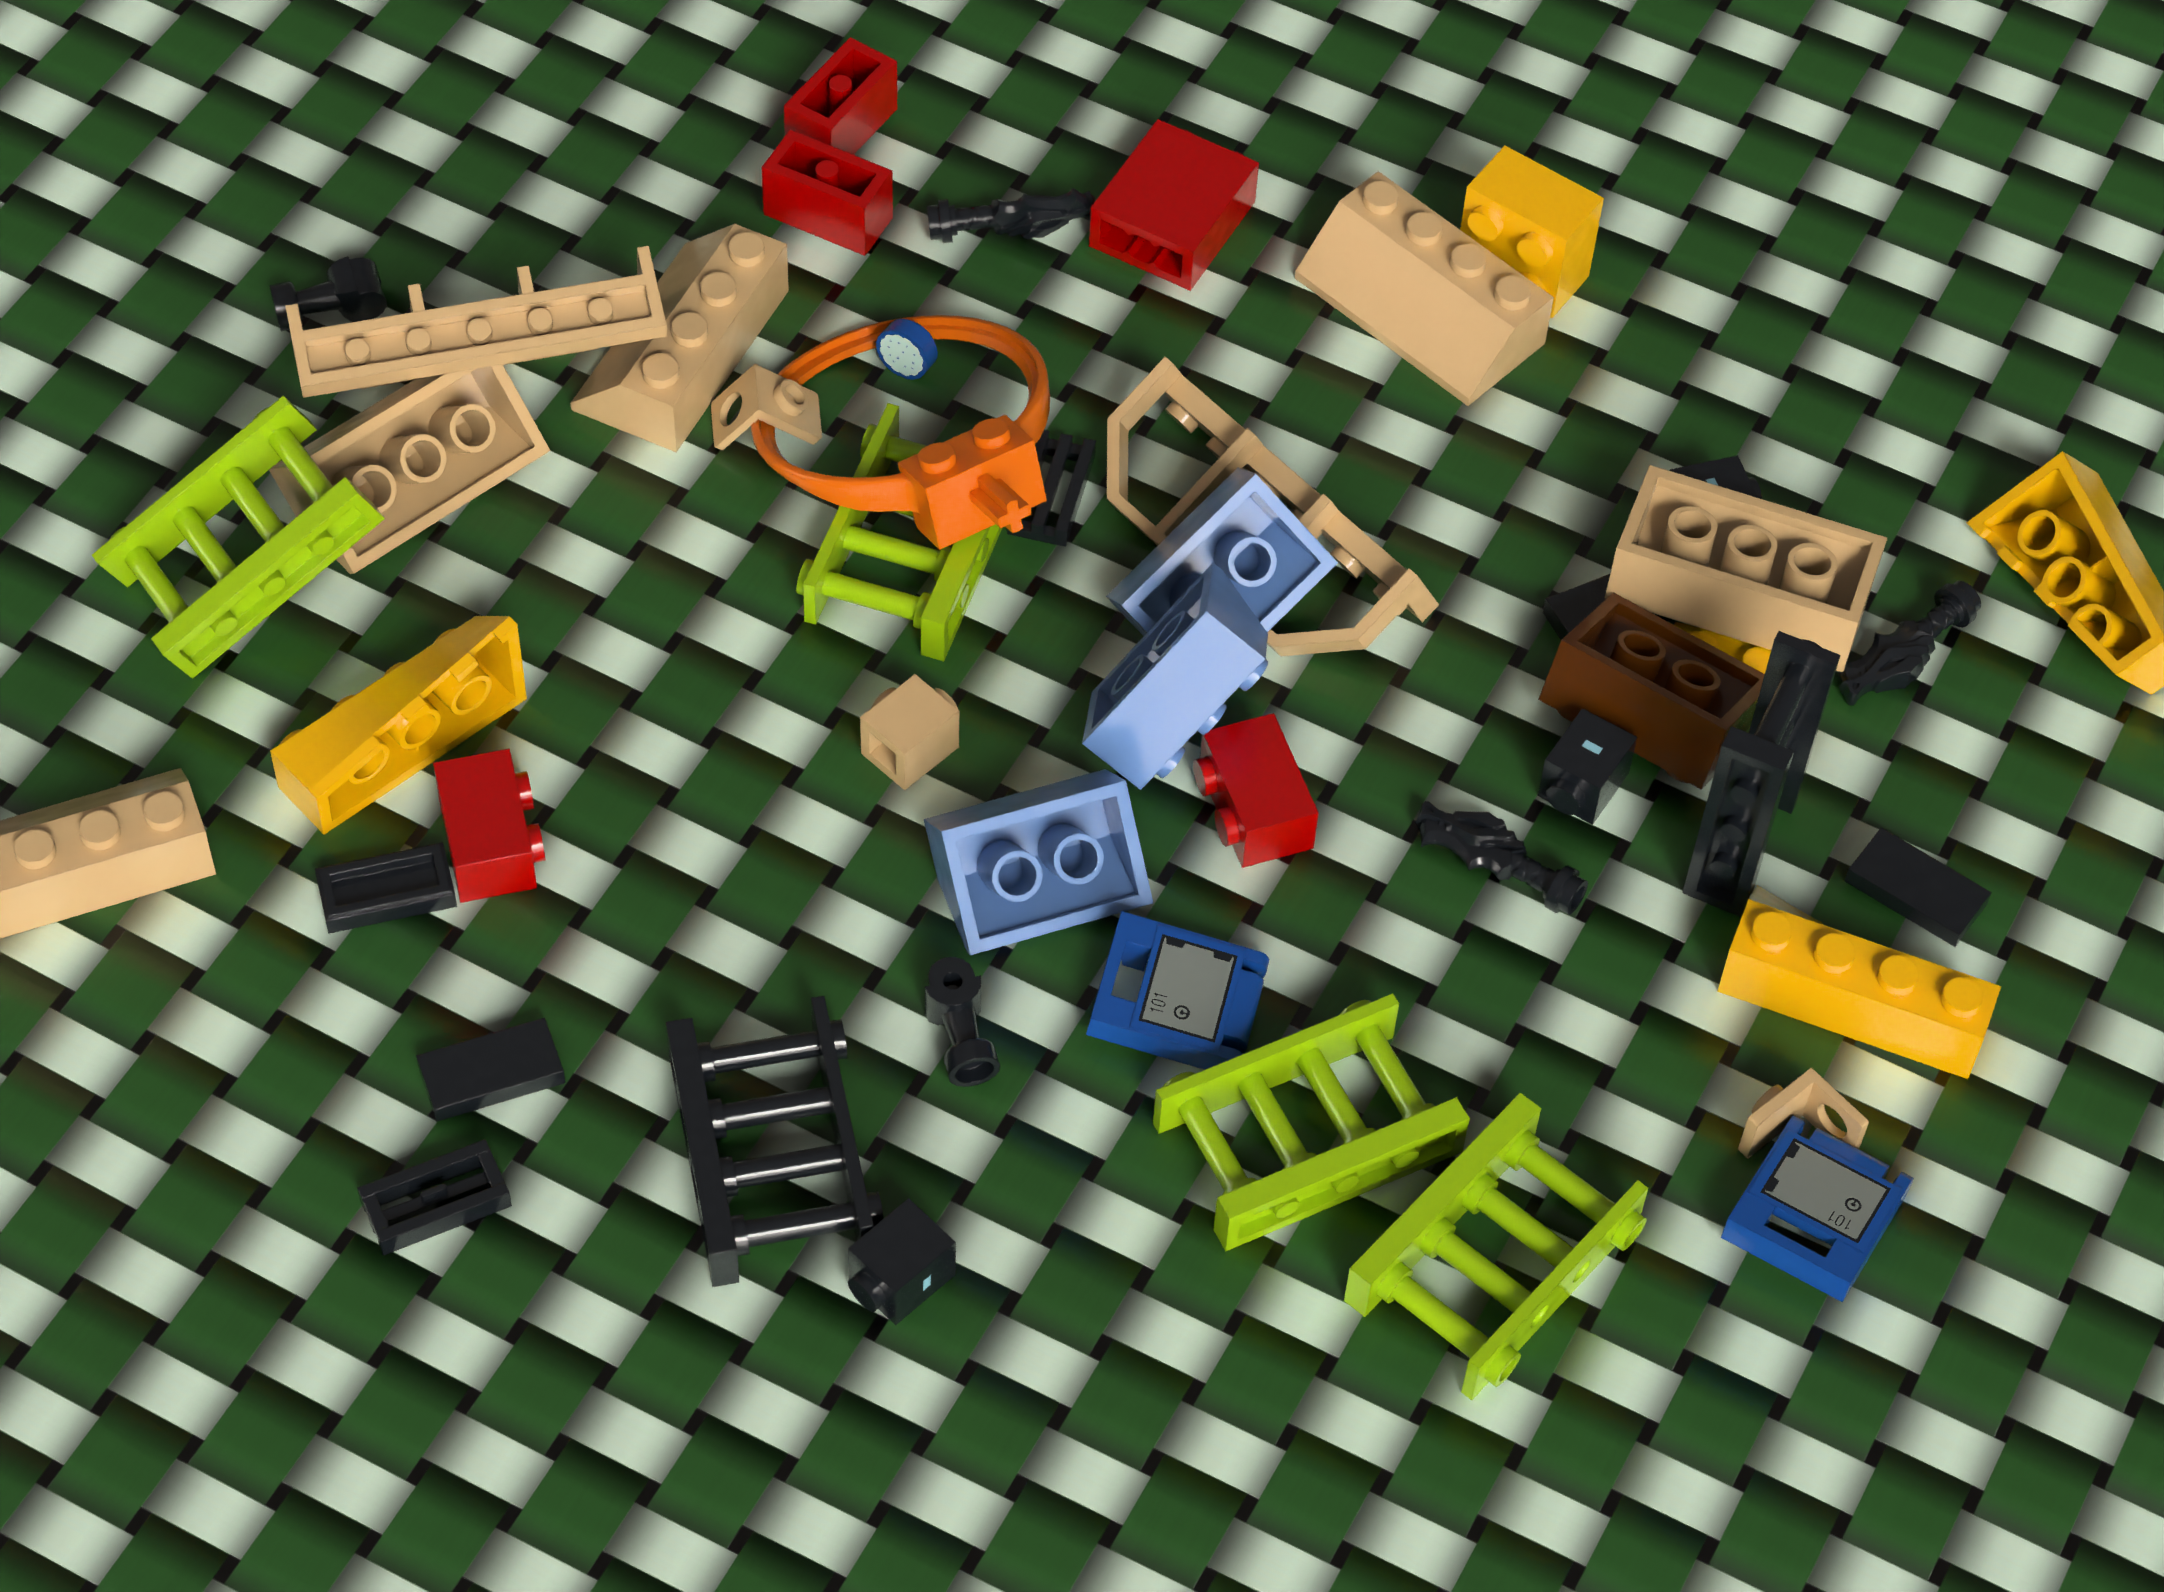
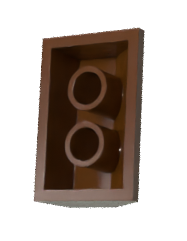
[1538,592,1765,790]

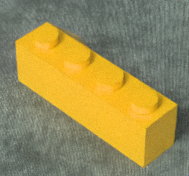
[1966,451,2164,695]
[270,616,527,835]
[1717,885,2001,1079]

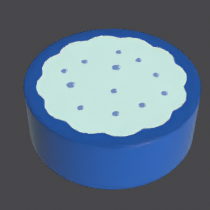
[876,319,938,380]

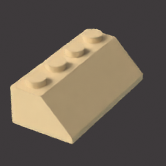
[1295,171,1554,406]
[571,224,789,452]
[269,364,551,574]
[1605,465,1887,672]
[0,768,216,939]

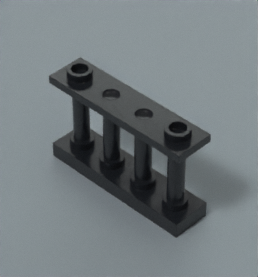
[1683,631,1841,917]
[666,996,884,1287]

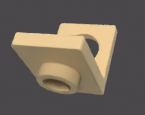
[711,364,822,450]
[1738,1068,1869,1158]

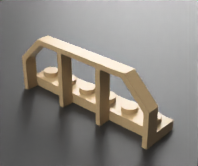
[285,246,667,398]
[1107,357,1439,657]

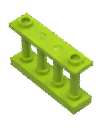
[92,395,385,679]
[796,403,1002,661]
[1153,993,1470,1252]
[1344,1093,1649,1400]

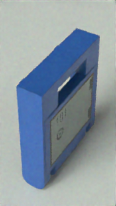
[1086,911,1269,1070]
[1721,1115,1914,1302]

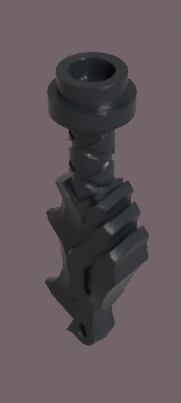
[927,188,1096,243]
[1839,580,1981,706]
[1415,801,1588,915]

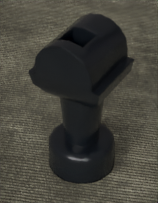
[269,256,387,332]
[925,957,1000,1087]

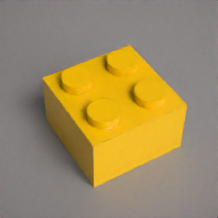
[1460,145,1604,318]

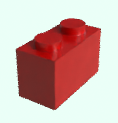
[784,37,898,155]
[762,129,893,256]
[1193,713,1319,868]
[433,748,546,903]

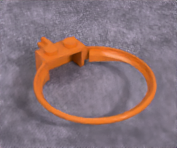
[751,315,1050,550]

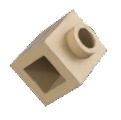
[860,674,959,790]

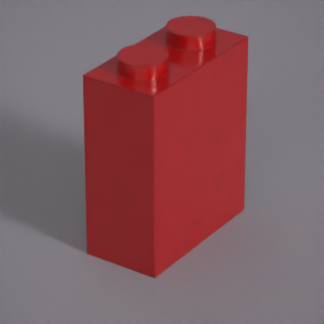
[1089,119,1259,291]

